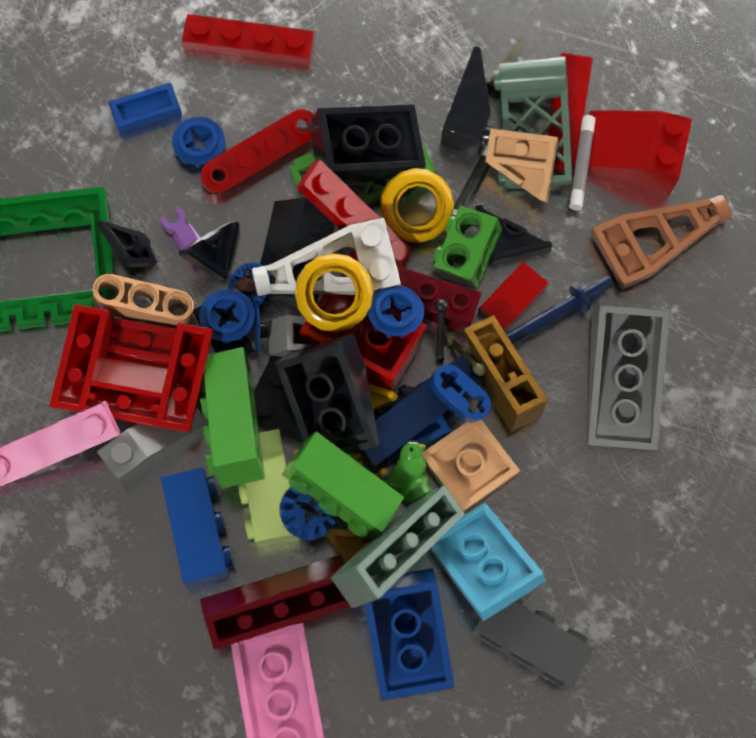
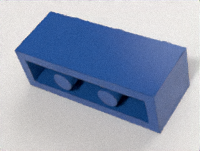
[161,467,234,588]

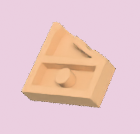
[485,129,558,203]

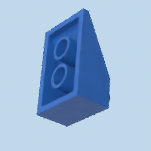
[365,568,454,700]

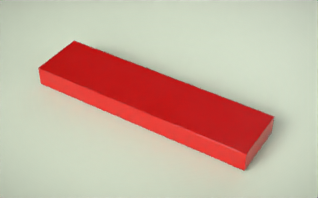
[547,52,593,177]

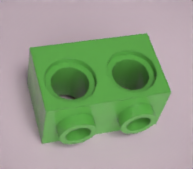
[433,205,502,290]

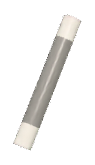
[569,115,596,210]

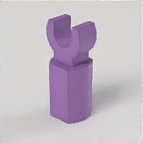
[160,207,200,266]

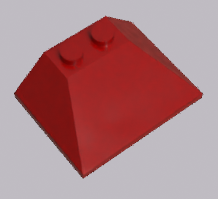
[49,304,213,434]

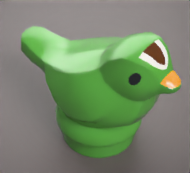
[380,441,431,503]

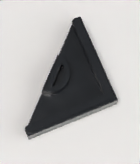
[475,205,553,266]
[178,221,240,281]

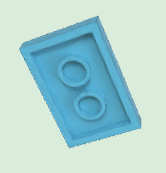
[429,502,546,622]

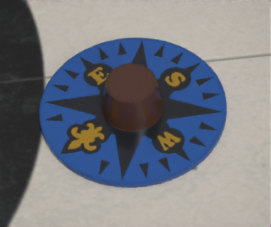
[227,262,271,310]

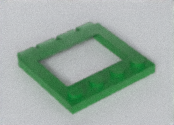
[0,186,117,332]

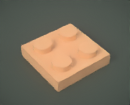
[423,419,520,512]

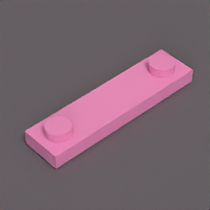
[0,401,121,487]

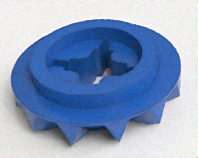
[172,117,226,168]
[368,285,424,339]
[199,289,255,344]
[279,487,336,540]

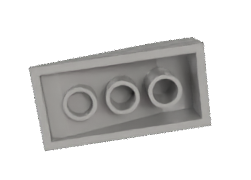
[587,305,670,450]

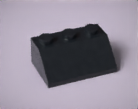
[260,197,338,308]

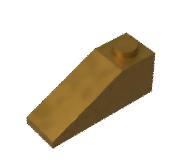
[463,315,548,432]

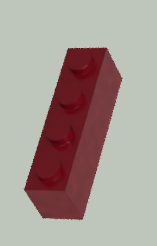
[200,554,350,650]

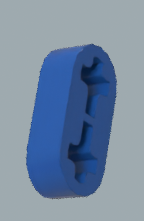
[429,364,491,423]

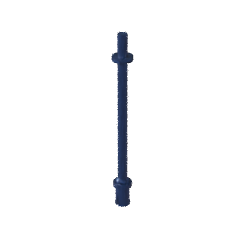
[374,275,613,417]

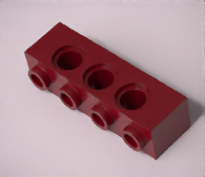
[341,251,482,336]

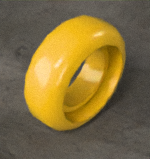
[380,168,454,243]
[295,253,374,332]

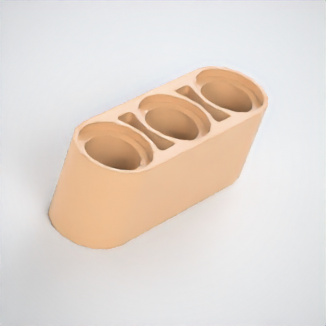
[92,274,194,329]

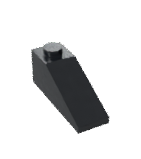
[440,46,494,156]

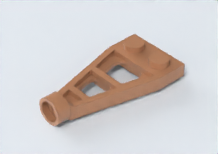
[591,195,732,290]

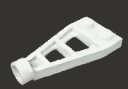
[252,218,401,296]

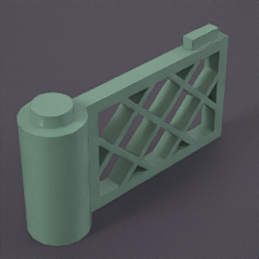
[493,57,573,190]

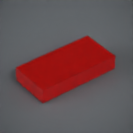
[478,261,549,332]

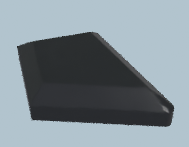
[97,220,157,267]

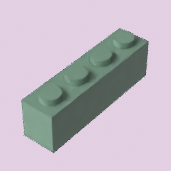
[330,485,465,608]

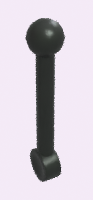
[434,299,448,362]

